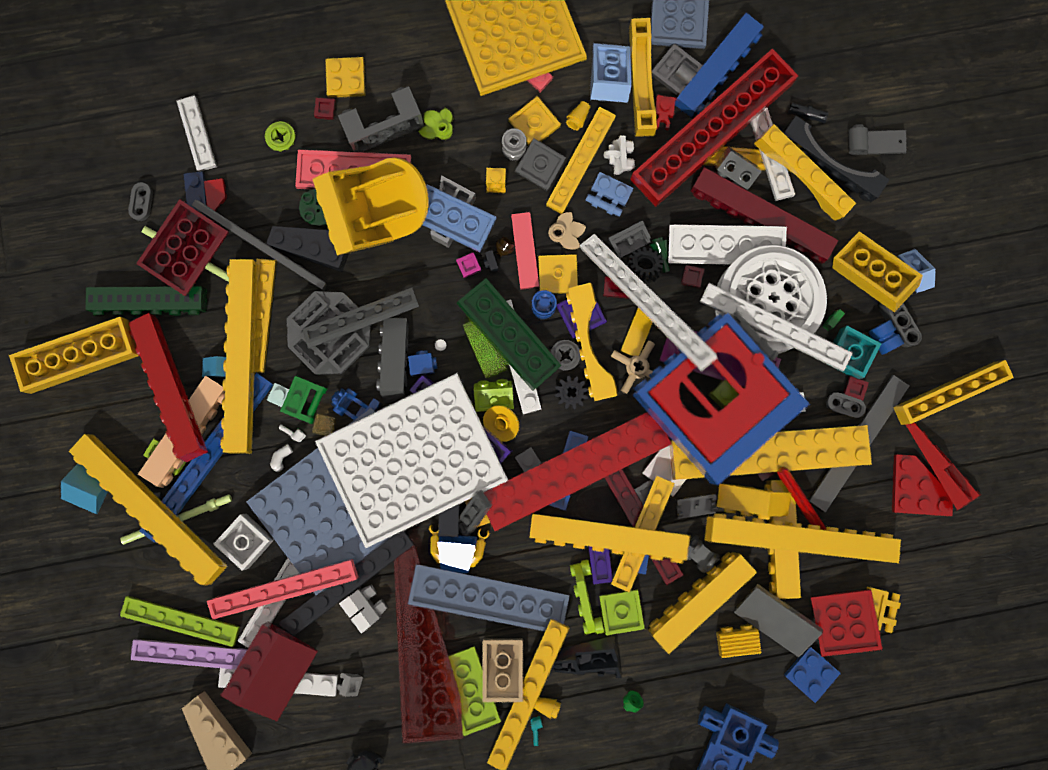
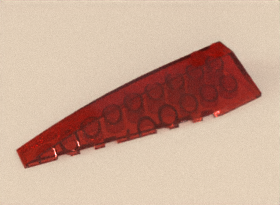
[394,539,463,743]

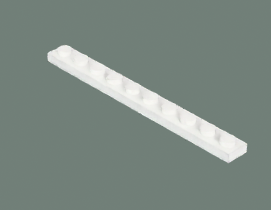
[580,234,717,371]

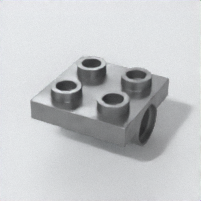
[651,44,703,96]

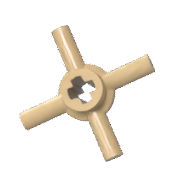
[611,340,664,394]

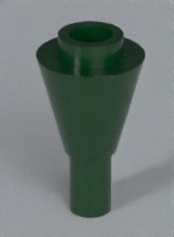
[649,237,670,273]

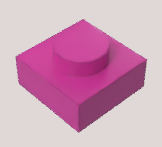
[456,252,481,278]

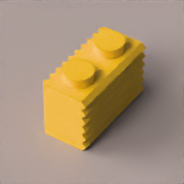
[716,624,761,658]

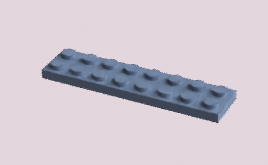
[407,564,569,631]

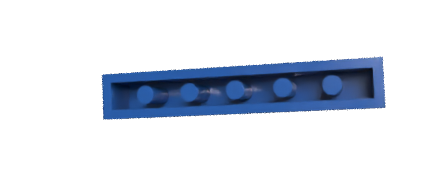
[675,13,764,118]

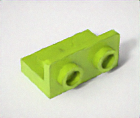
[474,379,514,412]

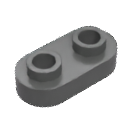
[128,183,153,221]
[826,393,866,418]

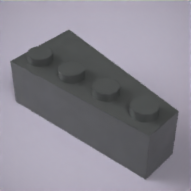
[377,318,409,403]

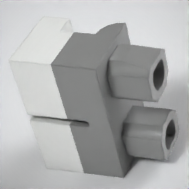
[339,585,388,633]

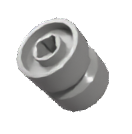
[502,129,526,160]

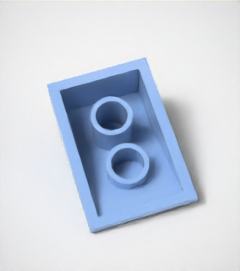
[591,43,631,103]

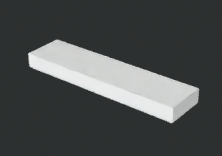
[177,95,217,172]

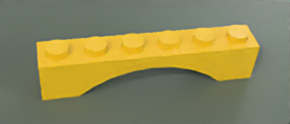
[629,18,657,136]
[754,124,856,221]
[566,283,618,401]

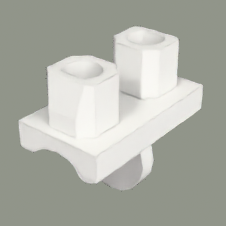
[604,136,635,175]

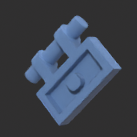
[586,172,633,217]

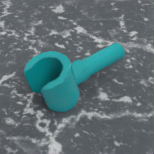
[531,716,543,746]

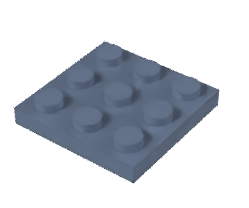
[651,0,709,49]

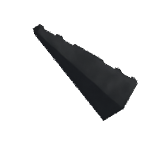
[523,636,622,678]

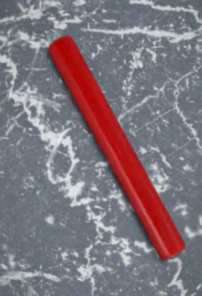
[777,467,826,531]

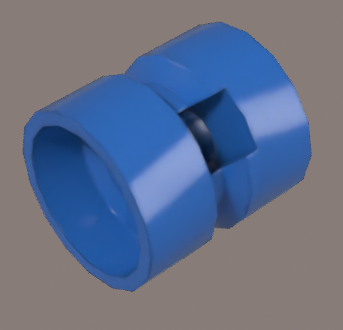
[532,290,557,319]
[868,320,904,355]

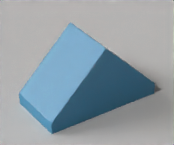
[202,356,226,378]

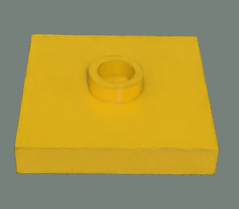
[539,255,578,294]

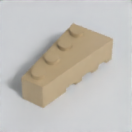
[182,691,252,770]

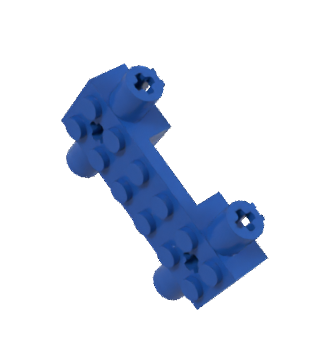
[697,703,779,770]

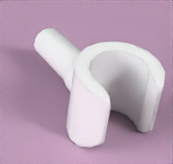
[279,425,306,442]

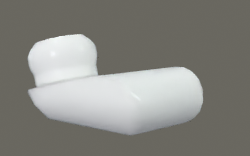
[270,444,293,472]

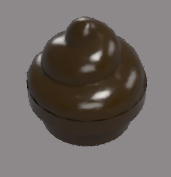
[496,236,515,257]

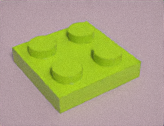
[599,589,645,635]

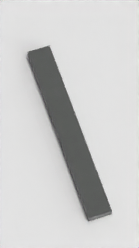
[192,200,328,292]
[808,375,909,512]

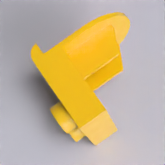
[313,158,429,255]

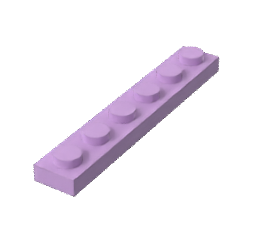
[131,639,248,670]

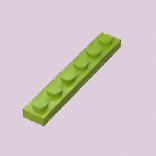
[120,596,240,647]

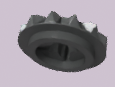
[550,340,581,370]

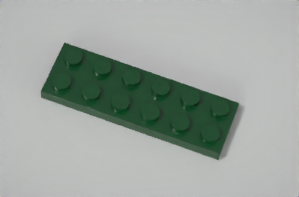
[457,278,562,391]

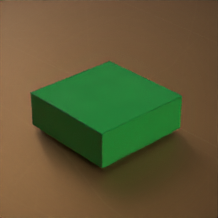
[823,309,845,331]

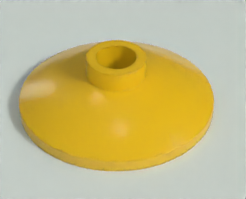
[483,405,519,442]

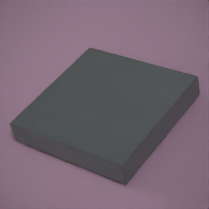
[515,138,566,191]

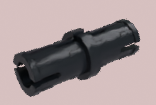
[788,102,828,124]

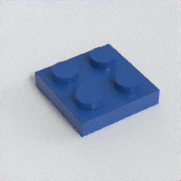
[784,647,841,703]

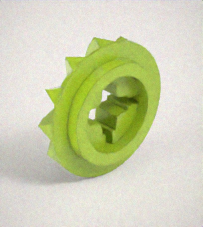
[265,122,296,152]

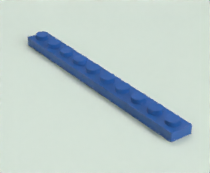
[140,373,273,543]

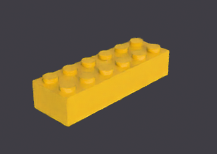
[9,317,139,394]
[648,552,757,654]

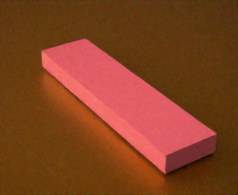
[511,212,539,290]

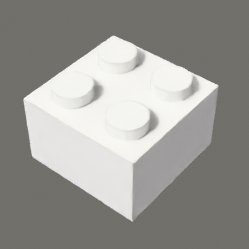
[214,514,274,571]

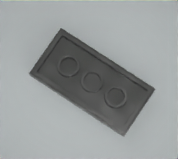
[734,584,823,657]

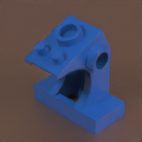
[331,388,382,420]

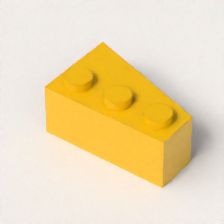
[717,484,791,520]

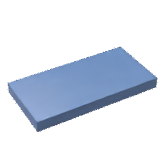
[422,184,497,252]

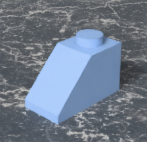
[898,249,935,293]

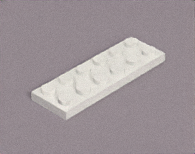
[668,225,787,265]

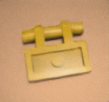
[867,587,901,633]

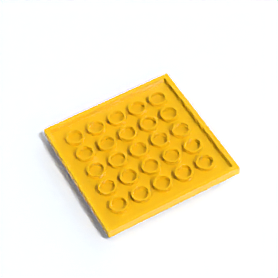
[445,0,587,96]

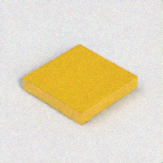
[508,96,561,145]

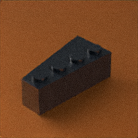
[266,226,349,272]

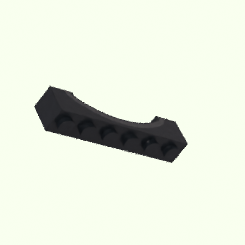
[783,116,890,202]

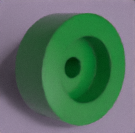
[623,691,644,713]

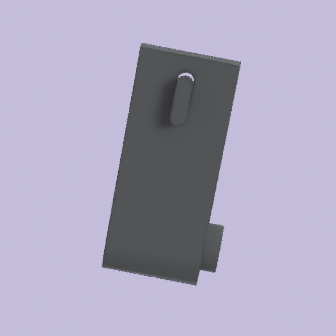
[849,124,906,155]

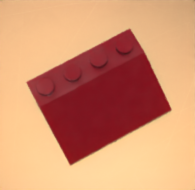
[136,199,229,296]
[221,621,318,721]

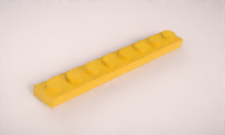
[487,619,570,770]

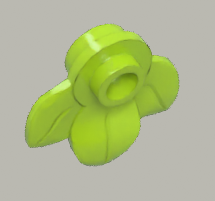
[419,108,453,140]

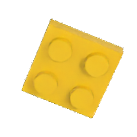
[326,57,365,98]

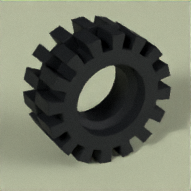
[627,247,663,284]

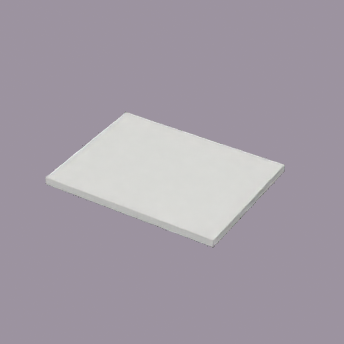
[315,373,508,548]

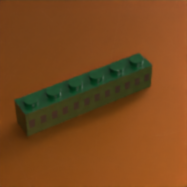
[85,286,207,316]

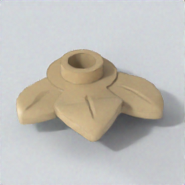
[548,212,586,250]

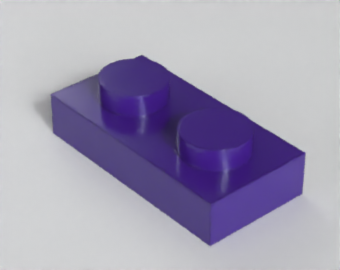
[588,546,613,584]

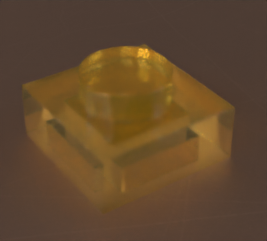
[312,414,336,436]

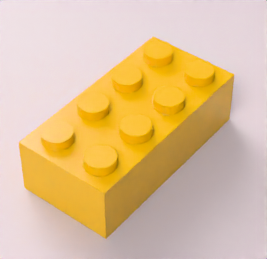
[833,231,923,312]

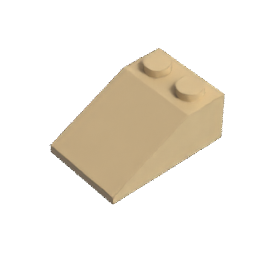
[483,638,523,702]

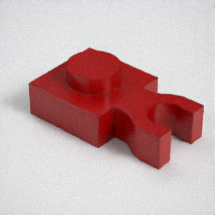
[655,95,676,130]

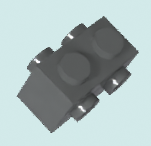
[715,146,762,190]

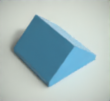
[61,463,108,514]

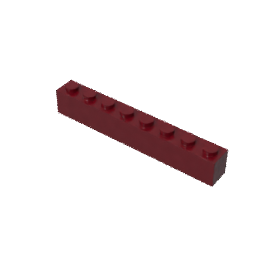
[690,167,838,264]

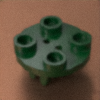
[299,189,327,226]

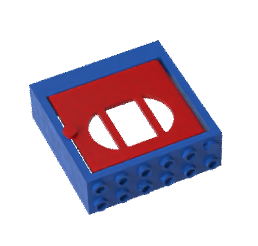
[633,312,809,485]

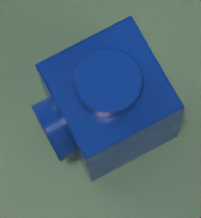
[408,351,438,377]

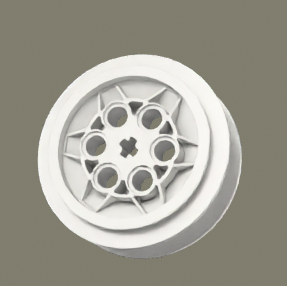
[715,245,827,354]

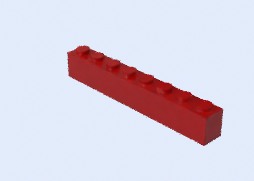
[128,313,208,462]

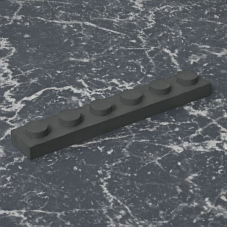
[303,288,419,348]

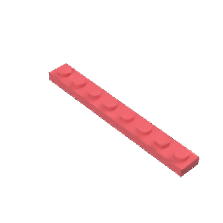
[207,559,359,620]

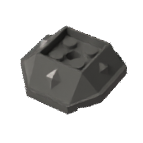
[287,291,371,375]

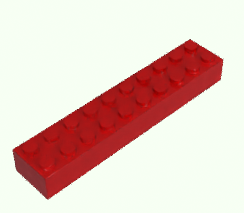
[630,48,798,207]
[483,412,672,531]

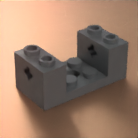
[338,86,424,153]

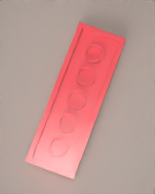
[296,150,411,189]

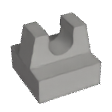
[337,673,363,697]

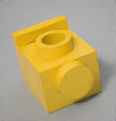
[486,168,506,193]

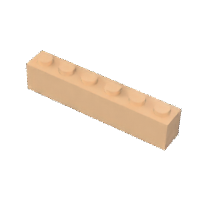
[138,376,225,488]

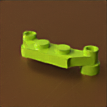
[570,559,605,634]

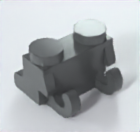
[688,535,720,573]

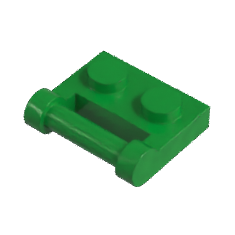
[280,376,327,424]

